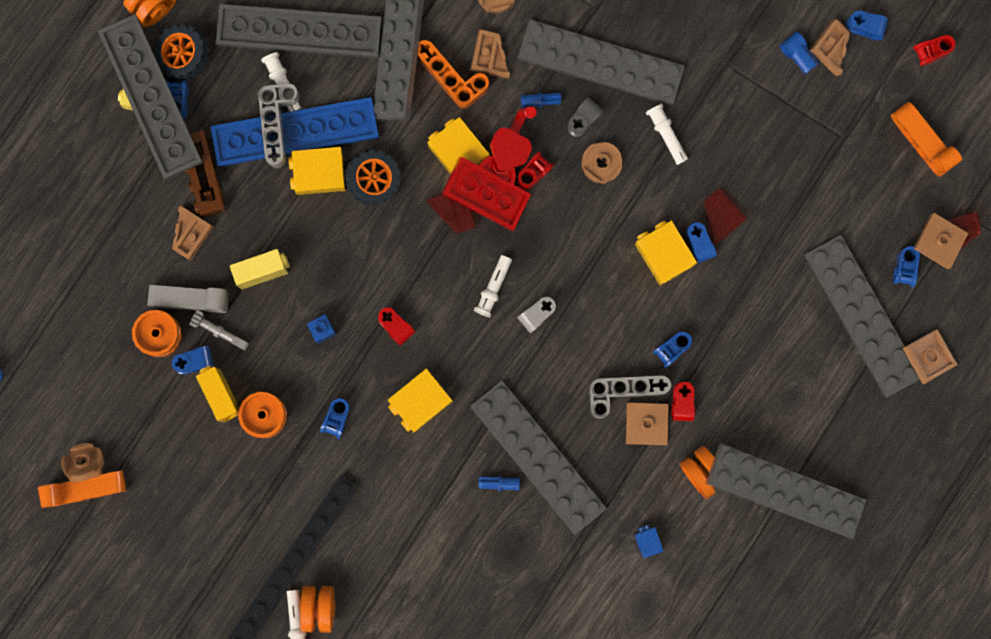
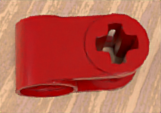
[913,35,955,66]
[517,151,555,190]
[378,307,415,346]
[672,382,695,421]

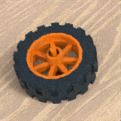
[153,24,209,81]
[344,150,401,205]

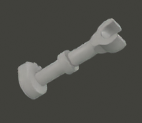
[189,310,249,351]

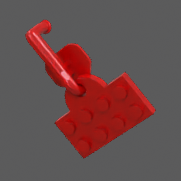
[442,106,537,231]

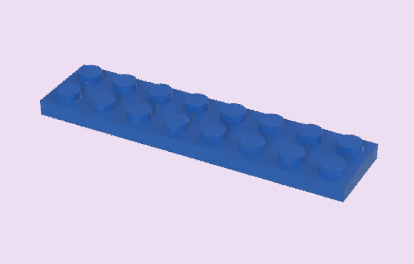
[211,97,379,167]

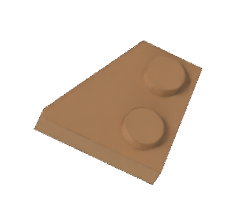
[810,19,850,76]
[470,30,510,79]
[172,205,214,261]

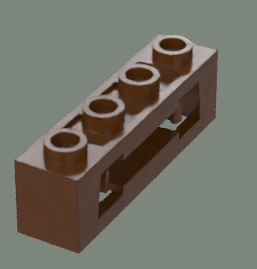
[185,130,227,218]

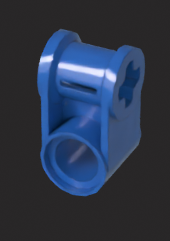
[846,11,888,40]
[166,80,188,119]
[685,222,717,264]
[893,246,920,287]
[652,332,692,368]
[172,346,214,375]
[320,398,350,439]

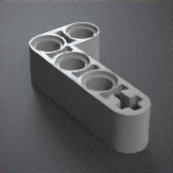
[258,83,300,168]
[147,285,229,313]
[589,376,671,419]

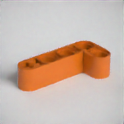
[417,40,489,108]
[891,102,962,177]
[38,471,126,508]

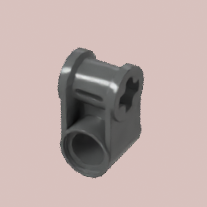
[567,97,604,137]

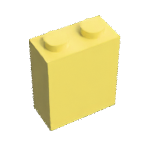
[230,249,290,290]

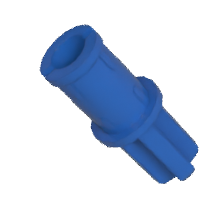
[521,92,562,108]
[478,475,520,491]

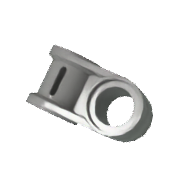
[517,297,556,333]

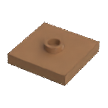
[913,213,968,269]
[902,329,958,384]
[626,403,668,446]

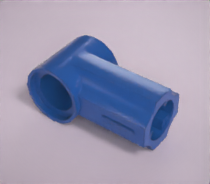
[779,32,820,74]

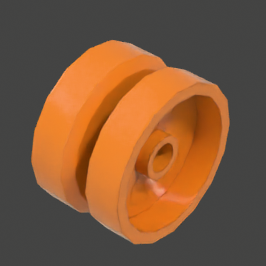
[123,0,176,27]
[132,310,182,357]
[238,392,287,438]
[679,446,715,500]
[300,585,335,633]

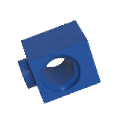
[307,315,336,344]
[634,525,663,558]

